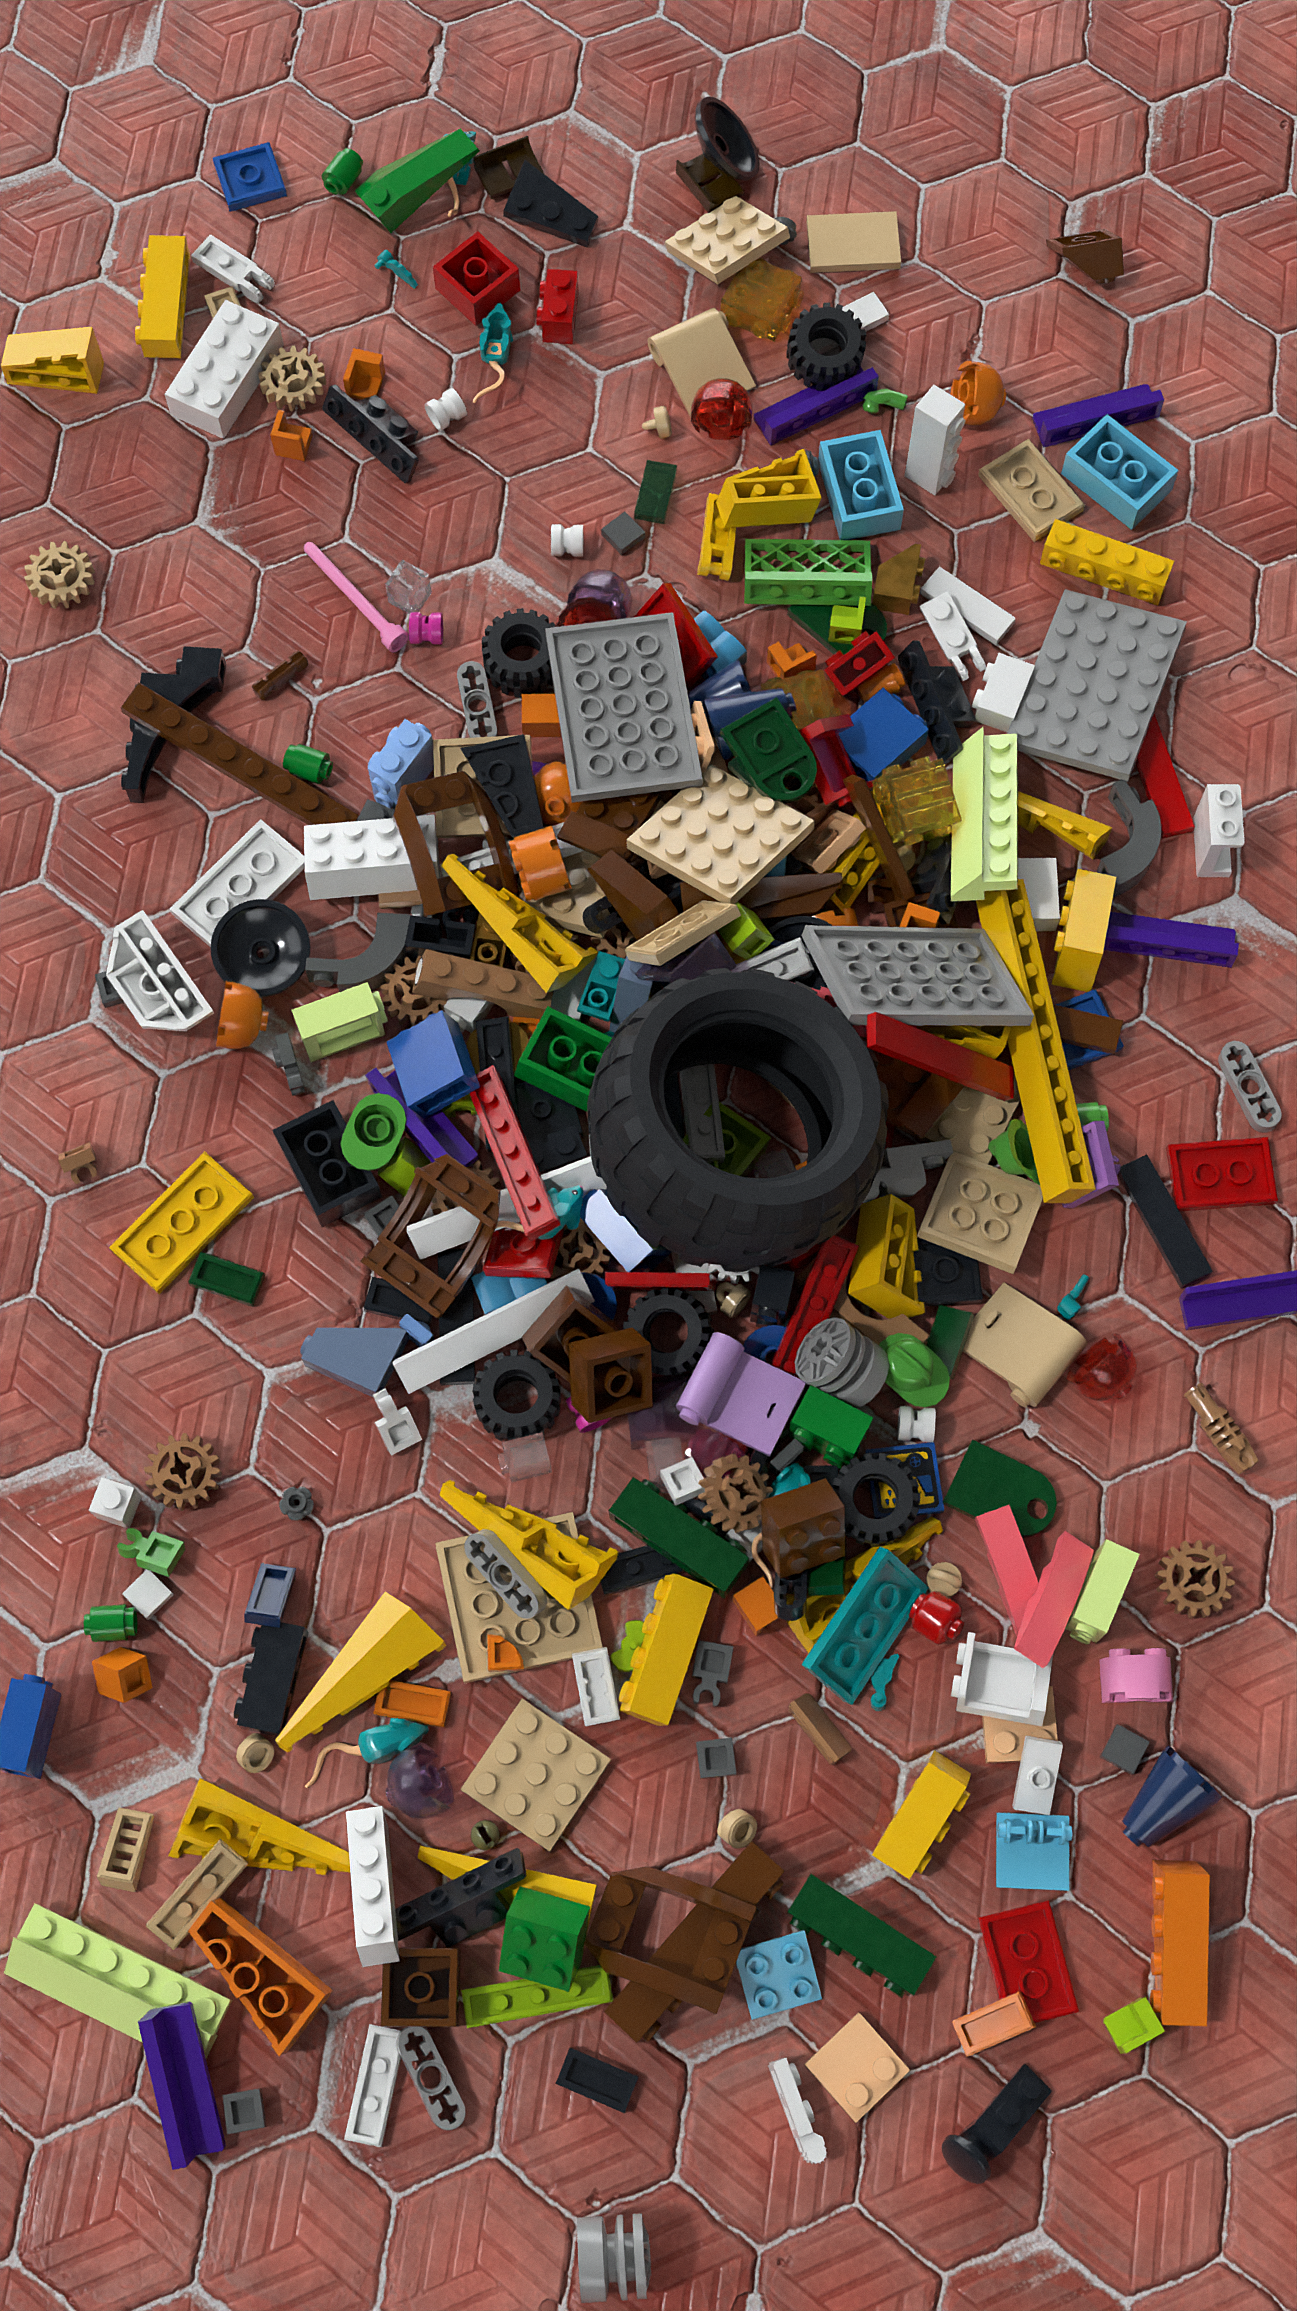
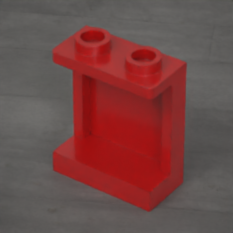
[798,714,879,807]

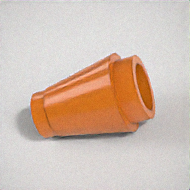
[856,663,906,703]

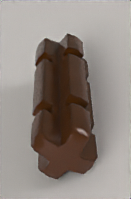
[252,651,308,700]

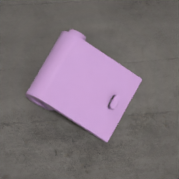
[676,1332,806,1457]

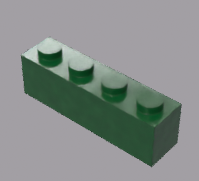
[608,1477,749,1599]
[786,1874,937,1998]

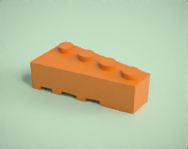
[1150,1860,1210,2026]
[188,1898,333,2057]

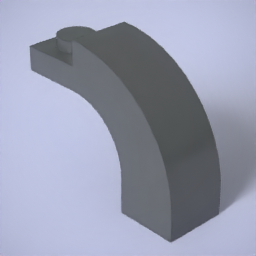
[1097,779,1161,898]
[305,913,410,992]

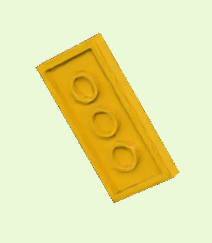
[109,1151,254,1294]

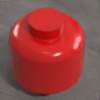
[909,1591,964,1645]

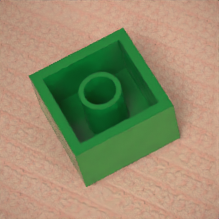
[788,1385,874,1468]
[499,1886,590,1992]

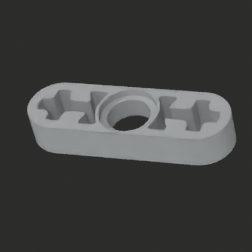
[457,661,498,738]
[1218,1041,1282,1133]
[464,1529,547,1619]
[396,2027,466,2130]

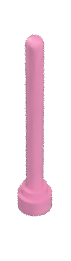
[304,542,409,652]

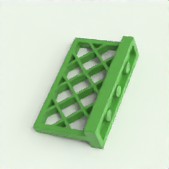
[744,539,872,606]

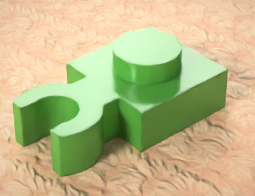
[117,1528,186,1577]

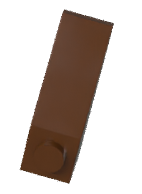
[587,850,680,941]

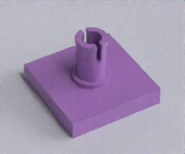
[1062,1121,1121,1208]

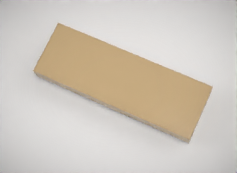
[146,1838,248,1950]

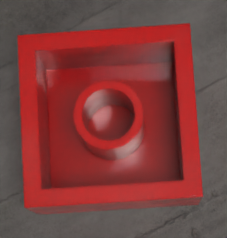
[433,231,521,326]

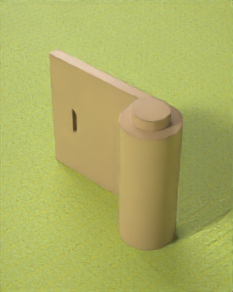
[648,308,756,418]
[963,1283,1087,1407]

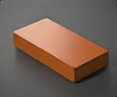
[373,1680,451,1728]
[952,1991,1036,2057]

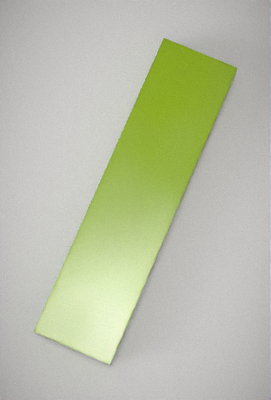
[461,1965,613,2028]

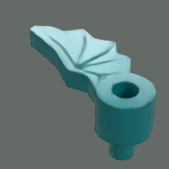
[374,250,418,289]
[871,1654,900,1711]

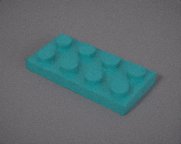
[801,1547,929,1705]

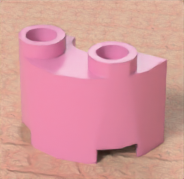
[1099,1648,1173,1703]

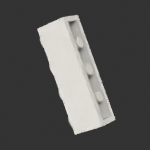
[905,385,966,495]
[346,1806,400,1967]

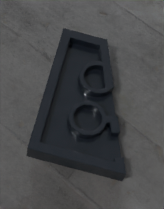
[503,160,598,247]
[460,734,544,839]

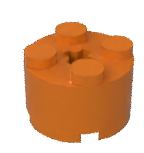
[509,826,572,901]

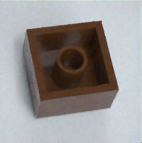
[522,1285,621,1382]
[569,1327,653,1423]
[761,1478,845,1579]
[381,1948,461,2027]

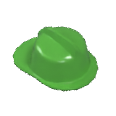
[341,1093,406,1171]
[988,1119,1040,1185]
[879,1333,950,1407]

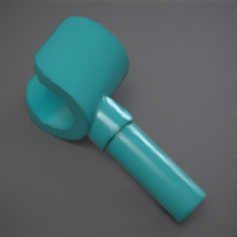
[1057,1274,1090,1321]

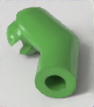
[863,388,908,414]

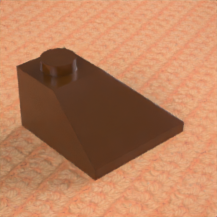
[1046,229,1124,284]

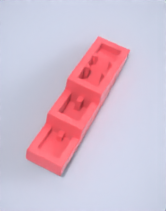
[975,1505,1058,1645]
[1014,1531,1094,1668]

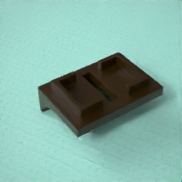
[473,136,545,199]
[676,154,744,213]

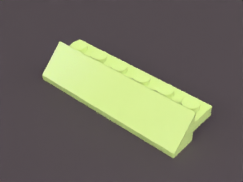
[951,727,1018,901]
[4,1903,232,2058]

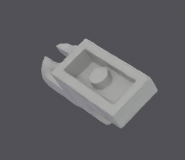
[863,1140,953,1203]

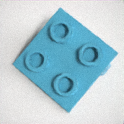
[996,1813,1072,1891]
[736,1930,822,2020]

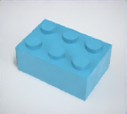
[1061,414,1179,530]
[818,430,904,540]

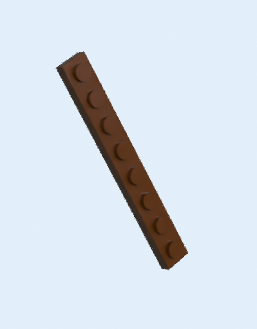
[121,682,359,825]

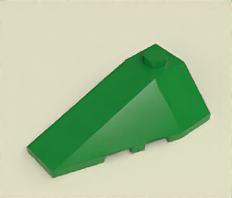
[355,128,480,233]

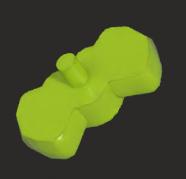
[610,1620,645,1672]

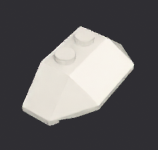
[106,910,214,1031]

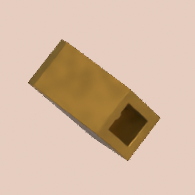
[872,544,925,615]
[470,912,510,968]

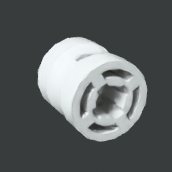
[425,388,467,431]
[551,524,584,557]
[897,1406,936,1443]

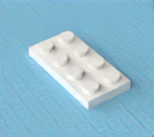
[170,819,305,947]

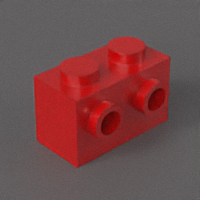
[536,269,579,344]
[823,631,895,697]

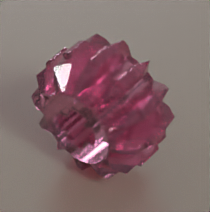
[684,1429,745,1479]

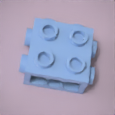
[368,719,434,809]

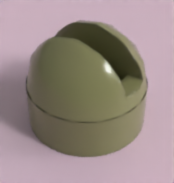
[471,1820,500,1851]

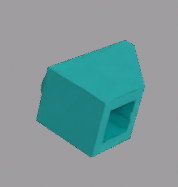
[577,951,625,1022]

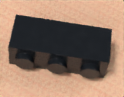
[234,1622,309,1736]

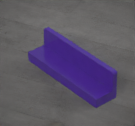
[753,366,879,446]
[1032,384,1164,448]
[1104,912,1239,968]
[365,1068,479,1168]
[1179,1270,1297,1331]
[138,2002,226,2170]

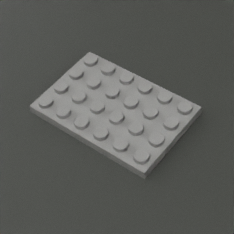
[1007,589,1187,781]
[545,613,703,803]
[802,925,1034,1026]

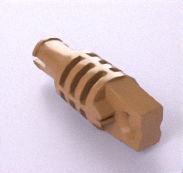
[1184,1383,1259,1474]

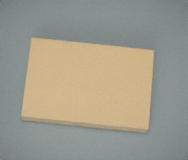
[806,211,901,273]
[978,439,1085,542]
[624,900,741,966]

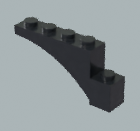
[121,646,226,803]

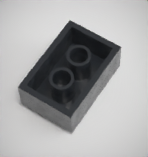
[272,1100,382,1227]

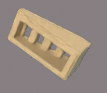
[97,1807,154,1892]

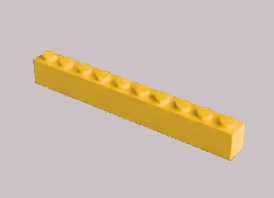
[976,879,1096,1203]

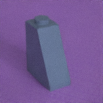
[609,956,662,1033]
[300,1328,409,1398]

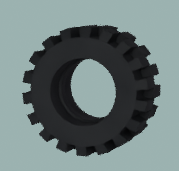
[786,303,866,391]
[482,608,557,698]
[623,1288,714,1376]
[472,1350,561,1444]
[832,1453,920,1547]

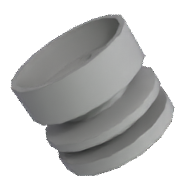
[795,1317,889,1409]
[577,2213,651,2303]

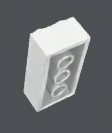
[165,300,284,439]
[304,815,440,900]

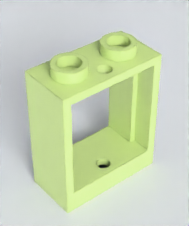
[292,982,388,1062]
[1065,1539,1140,1644]

